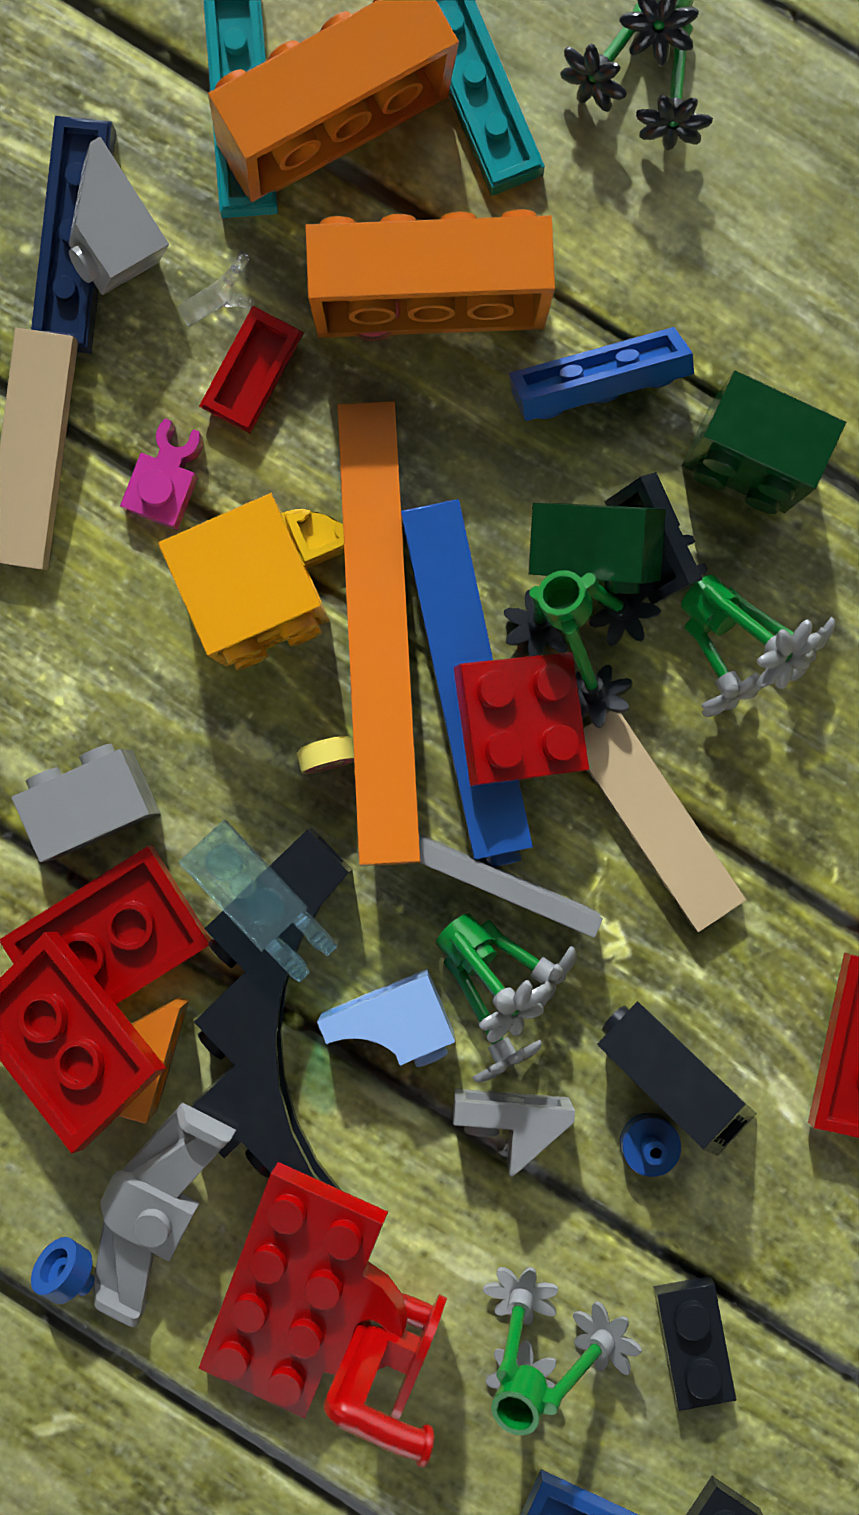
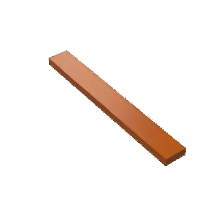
[337,401,420,867]

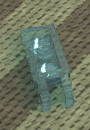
[179,820,338,982]

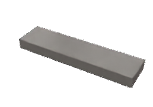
[419,834,603,938]

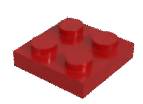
[453,652,589,786]

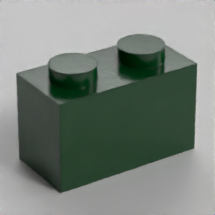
[528,503,666,594]

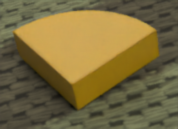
[282,509,344,568]

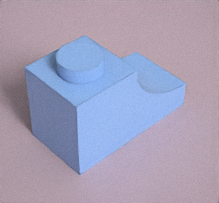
[317,968,455,1067]

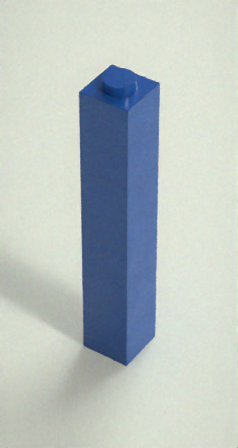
[401,499,533,867]

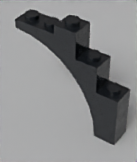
[190,828,352,1190]

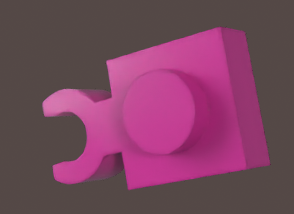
[120,419,203,531]

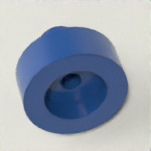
[620,1113,681,1177]
[31,1237,95,1304]

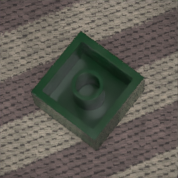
[681,370,847,514]

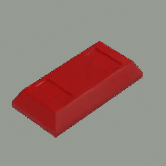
[199,306,304,434]

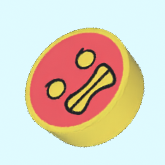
[296,736,354,774]

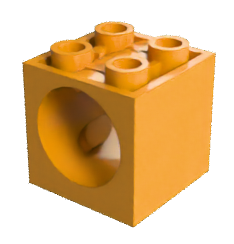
[158,493,330,670]

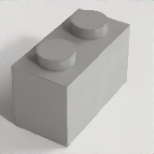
[11,744,160,862]

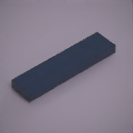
[31,116,116,354]

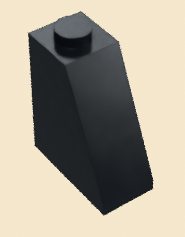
[597,1001,757,1156]

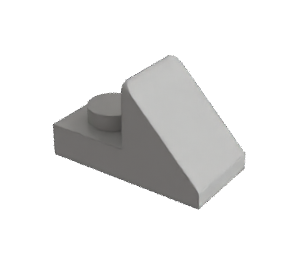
[453,1088,575,1176]

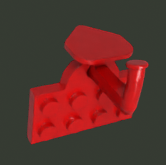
[198,1162,447,1468]

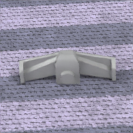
[93,1103,236,1327]

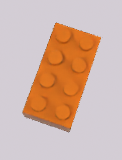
[208,0,459,203]
[306,209,555,338]

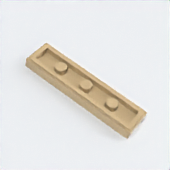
[0,327,78,571]
[583,711,746,932]

